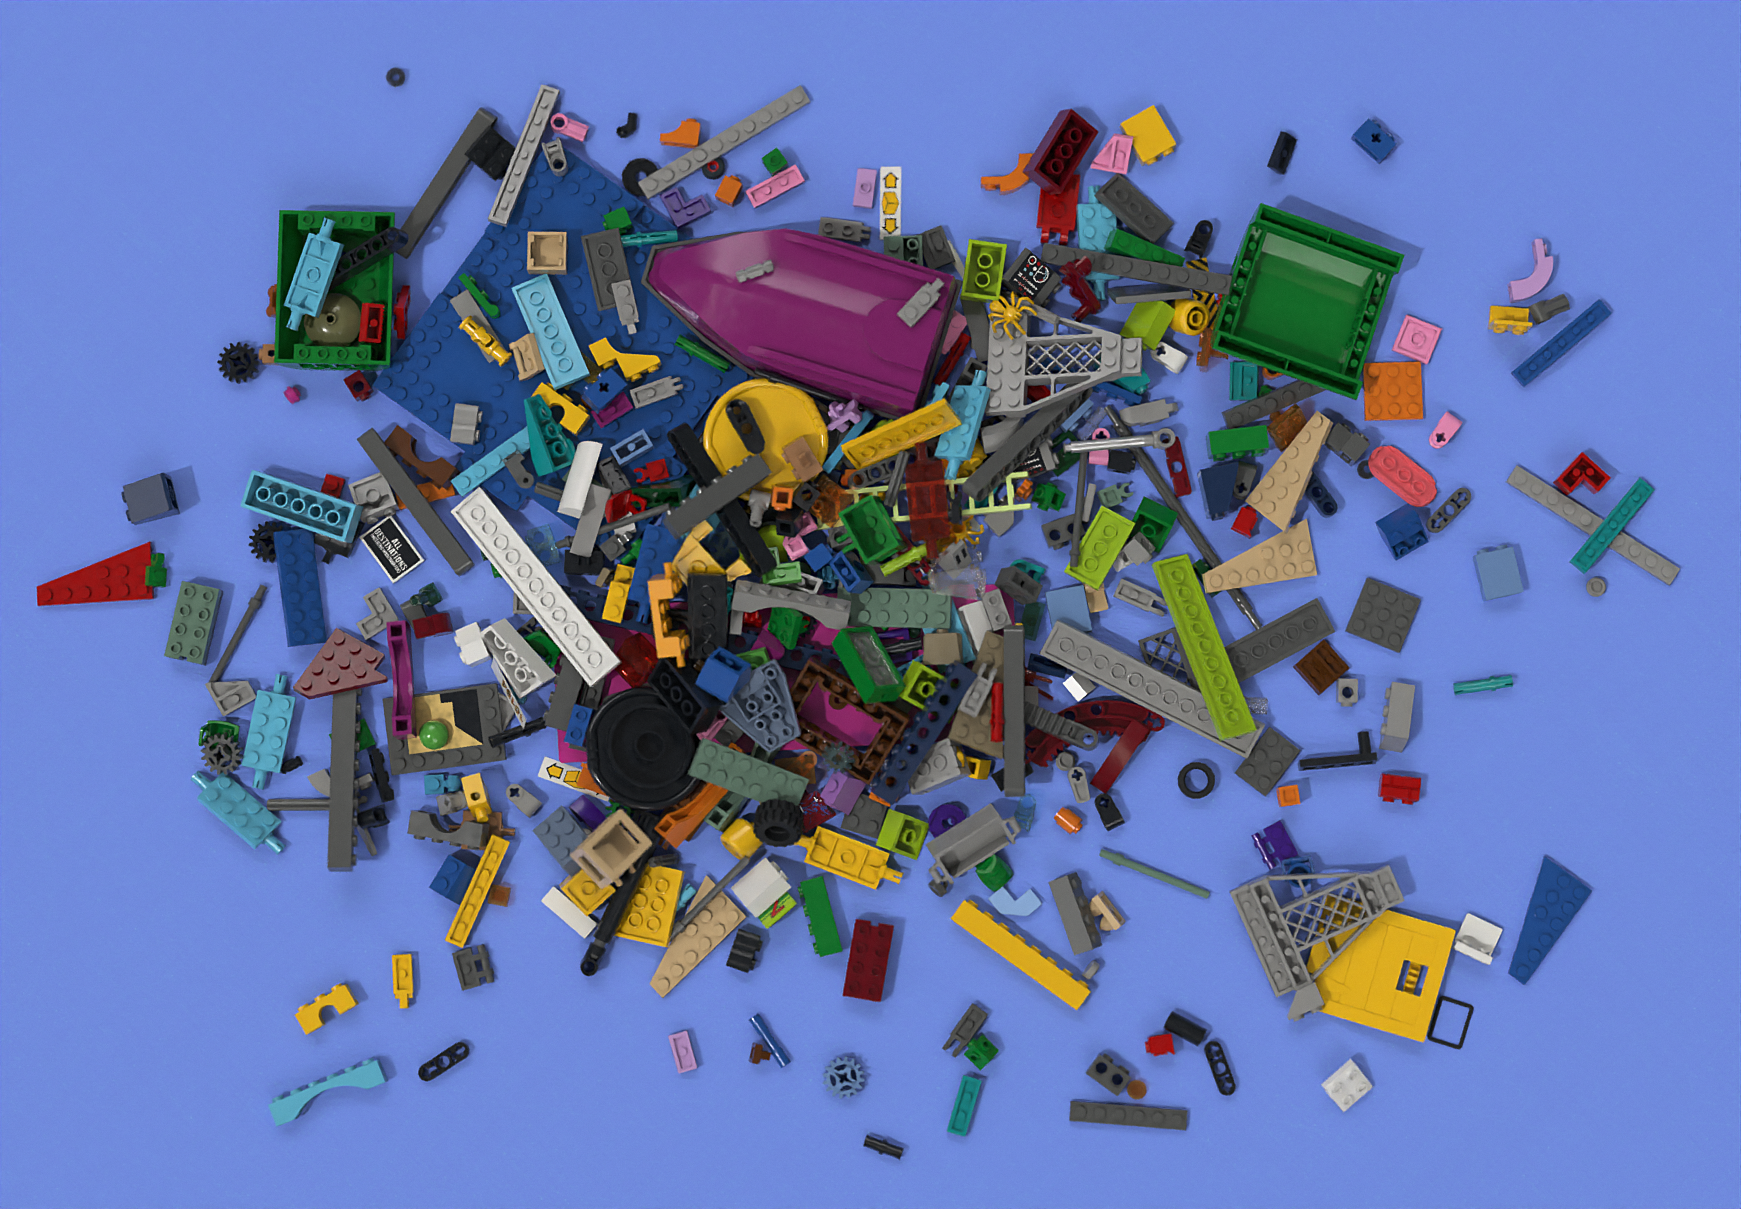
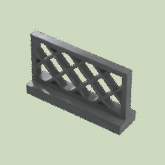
[1138,627,1200,691]

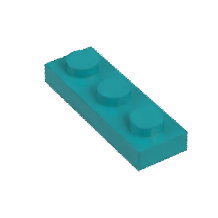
[947,1075,982,1137]

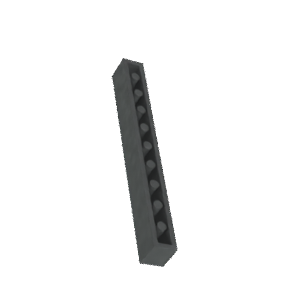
[327,688,362,872]

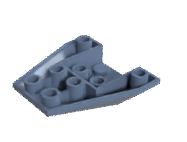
[717,659,801,753]

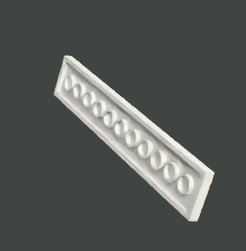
[450,487,621,687]

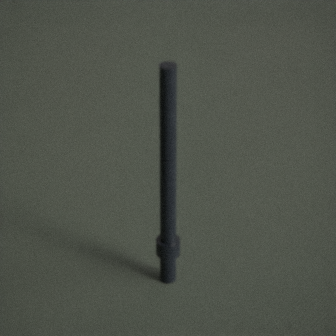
[754,368,864,412]

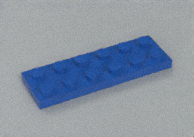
[273,529,327,647]

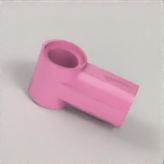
[551,113,589,142]
[696,710,728,741]

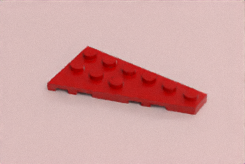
[37,542,154,606]

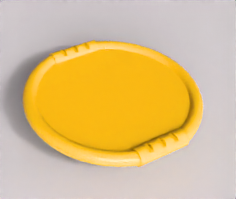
[703,378,829,501]

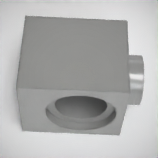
[1122,532,1155,566]
[1336,678,1358,707]

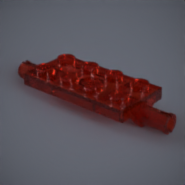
[905,442,951,559]

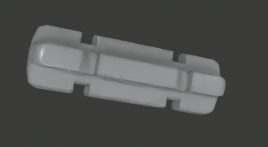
[736,260,774,282]

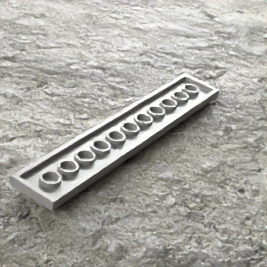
[1040,619,1265,759]

